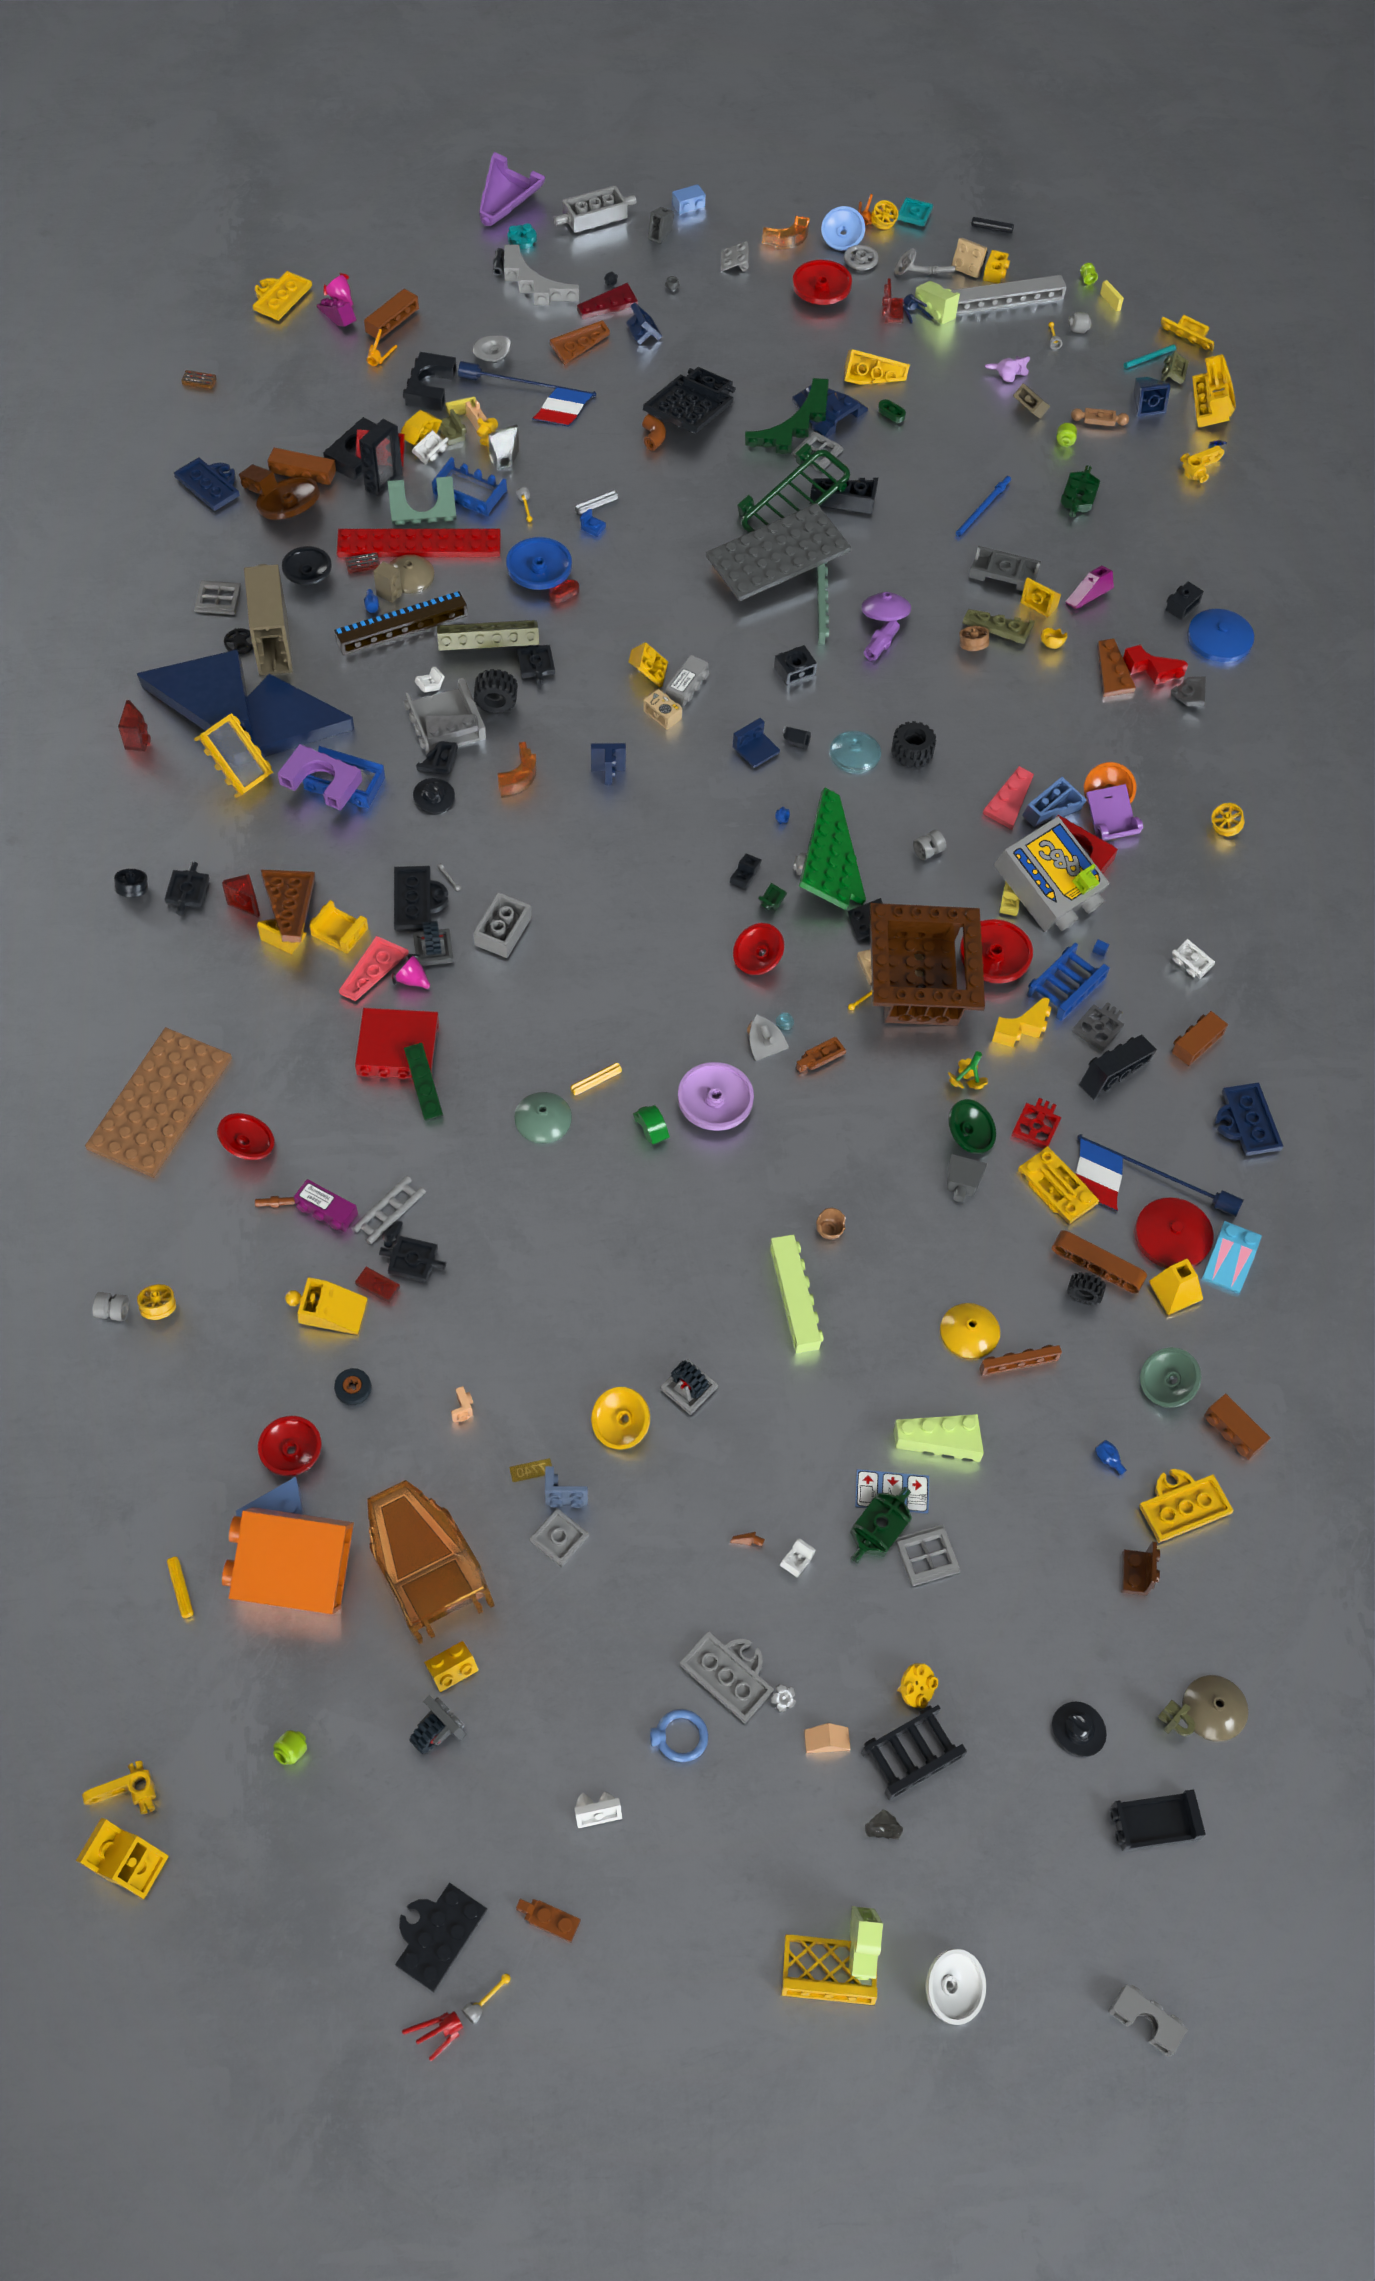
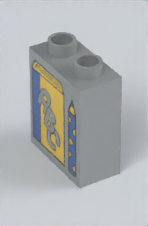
[993,816,1110,932]

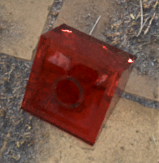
[118,700,151,752]

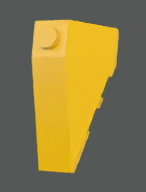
[844,349,910,385]

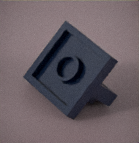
[626,302,662,345]
[591,743,626,785]

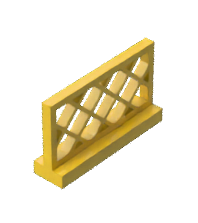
[781,1934,877,2005]

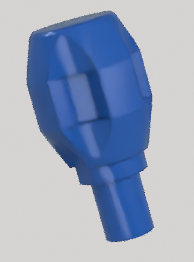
[364,589,379,613]
[1095,1440,1127,1475]

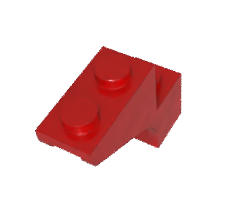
[1123,645,1188,684]

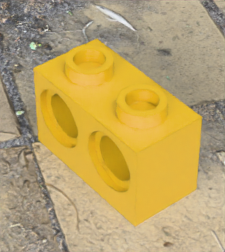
[983,250,1010,284]

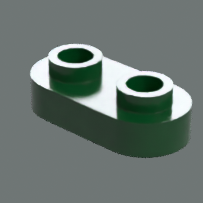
[878,399,906,423]

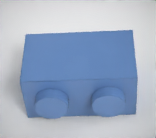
[672,184,706,215]

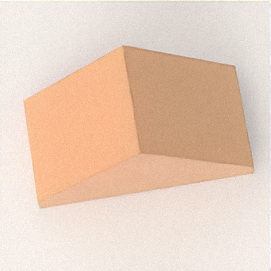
[804,1723,850,1753]

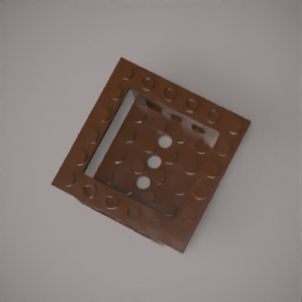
[869,903,985,1026]

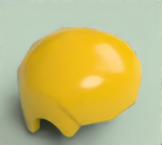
[1041,628,1068,649]

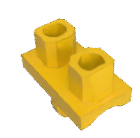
[476,418,498,447]

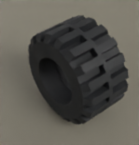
[473,669,518,714]
[891,721,936,768]

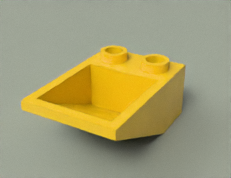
[285,1277,368,1335]

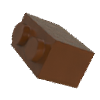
[239,464,278,496]

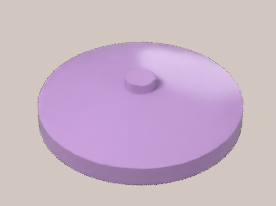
[678,1062,754,1131]

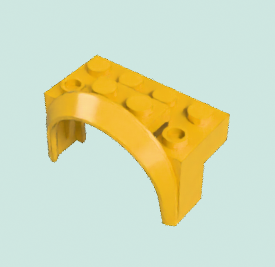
[1192,354,1236,428]

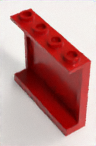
[355,1008,439,1079]

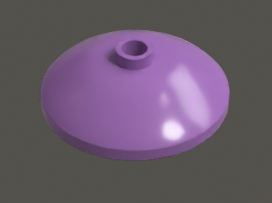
[862,592,911,621]

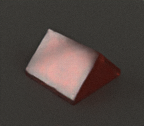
[222,874,260,918]

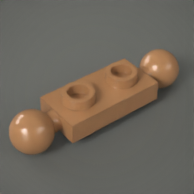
[1071,408,1129,426]

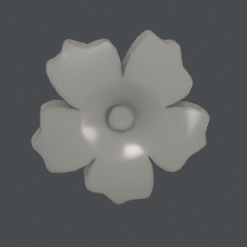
[770,1684,796,1712]

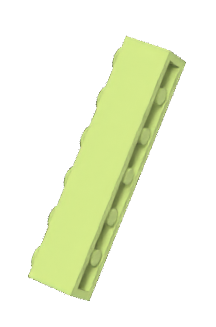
[770,1235,823,1353]

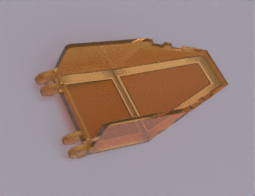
[367,1480,495,1644]

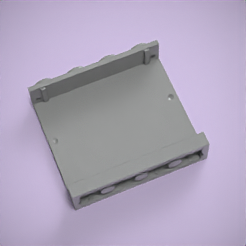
[404,678,486,754]

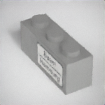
[666,655,709,707]

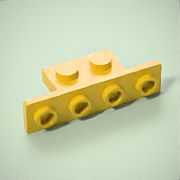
[1161,315,1214,351]

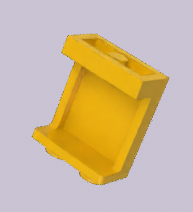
[310,900,368,954]

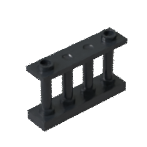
[861,1705,967,1800]

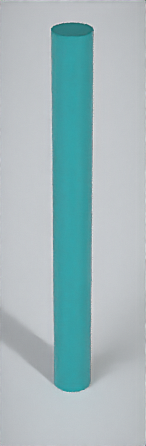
[1124,344,1176,369]

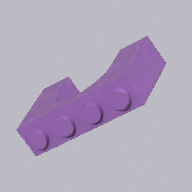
[277,744,362,811]

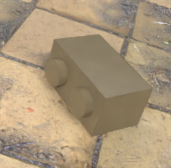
[1013,383,1050,419]
[373,561,402,603]

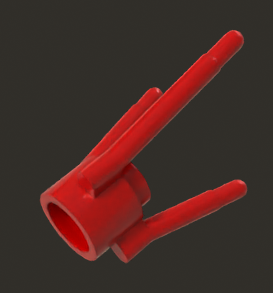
[402,2011,463,2061]

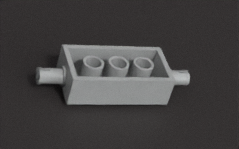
[553,185,636,233]

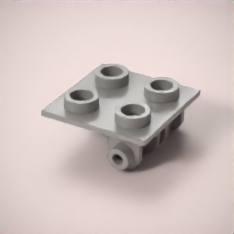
[721,241,749,271]

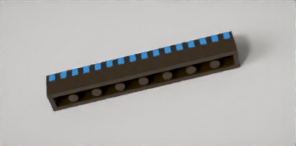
[334,591,468,655]

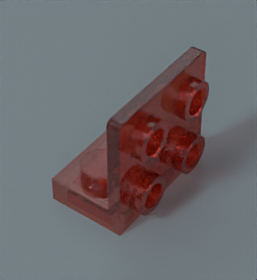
[882,278,904,323]

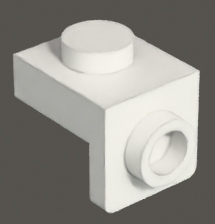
[414,667,444,692]
[780,1539,815,1577]

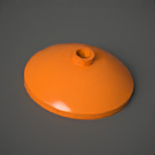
[1084,762,1136,804]

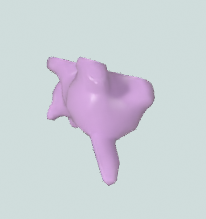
[985,356,1030,382]

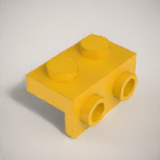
[424,1641,478,1692]

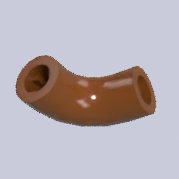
[642,414,666,451]

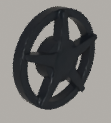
[224,628,253,654]

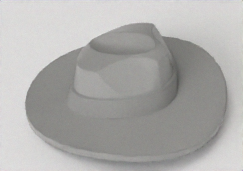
[473,336,511,362]

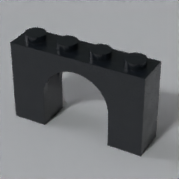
[403,352,457,411]
[323,417,376,481]

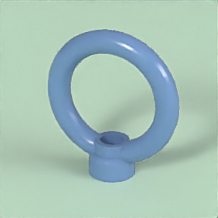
[650,1709,708,1762]

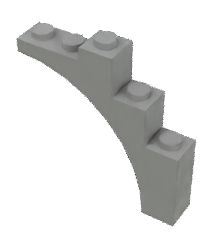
[504,245,579,305]

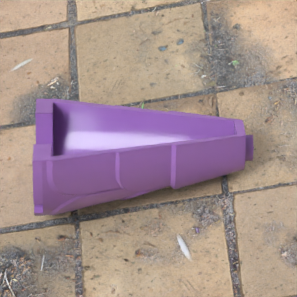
[479,152,545,226]

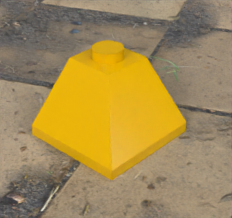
[1020,577,1061,617]

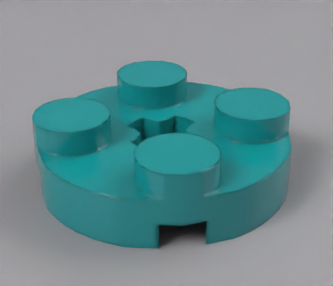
[507,223,537,249]

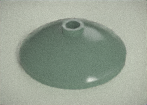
[514,1092,572,1143]
[1140,1347,1201,1408]

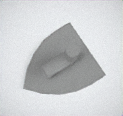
[749,1014,789,1061]

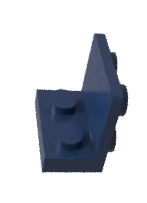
[732,718,780,768]

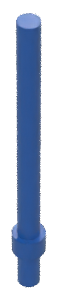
[956,476,1011,537]

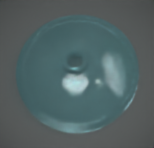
[830,731,881,773]

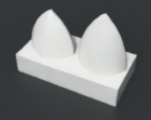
[575,1791,622,1828]

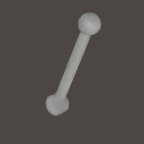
[437,863,461,891]

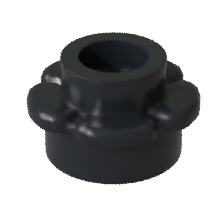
[604,272,618,286]

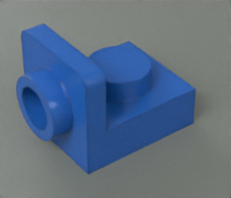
[580,508,606,537]

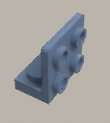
[545,1466,588,1508]

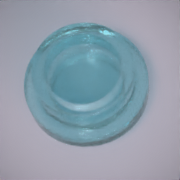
[775,1013,794,1031]

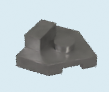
[1171,677,1206,706]

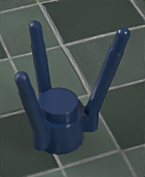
[903,294,933,323]

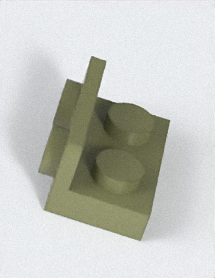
[1161,352,1189,384]
[439,409,467,446]

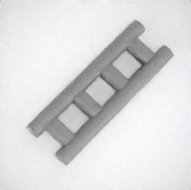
[351,1176,426,1245]

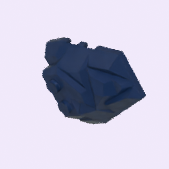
[792,384,868,438]

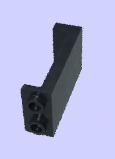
[1110,1789,1206,1851]

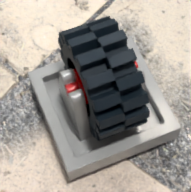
[660,1359,718,1415]

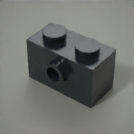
[1166,581,1204,620]

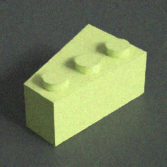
[915,281,960,325]

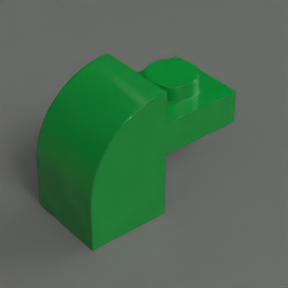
[633,1105,670,1144]

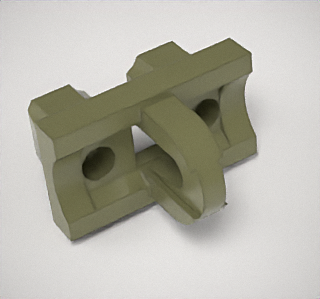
[1158,1700,1195,1736]

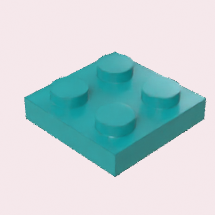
[897,197,933,227]

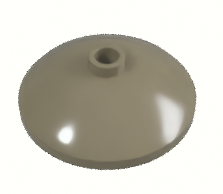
[389,555,434,593]
[1182,1675,1248,1742]

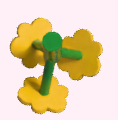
[948,1051,988,1089]

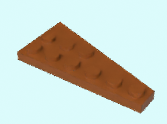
[261,870,315,943]

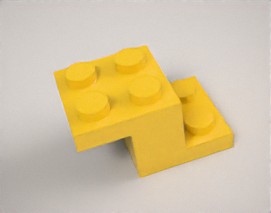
[76,1818,169,1899]

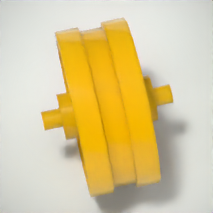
[871,200,898,230]
[1211,803,1245,837]
[137,1284,176,1320]

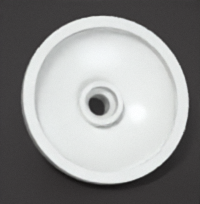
[926,1949,986,2025]

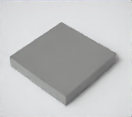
[529,1508,589,1567]

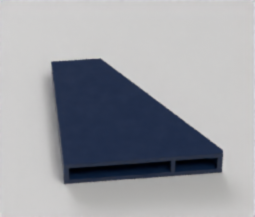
[137,650,253,739]
[209,674,354,766]

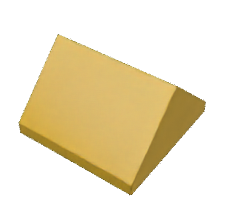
[257,919,307,955]

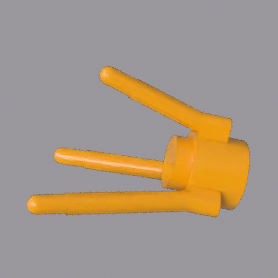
[366,329,397,366]

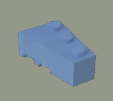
[1022,777,1087,827]
[236,1477,304,1517]

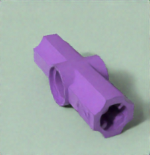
[864,620,900,661]

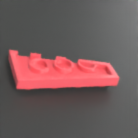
[983,766,1034,830]
[339,936,409,1001]

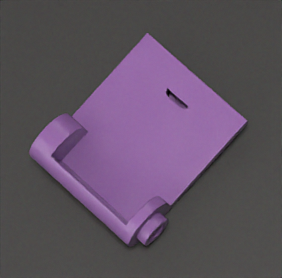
[1086,784,1143,841]

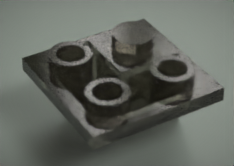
[488,424,519,471]

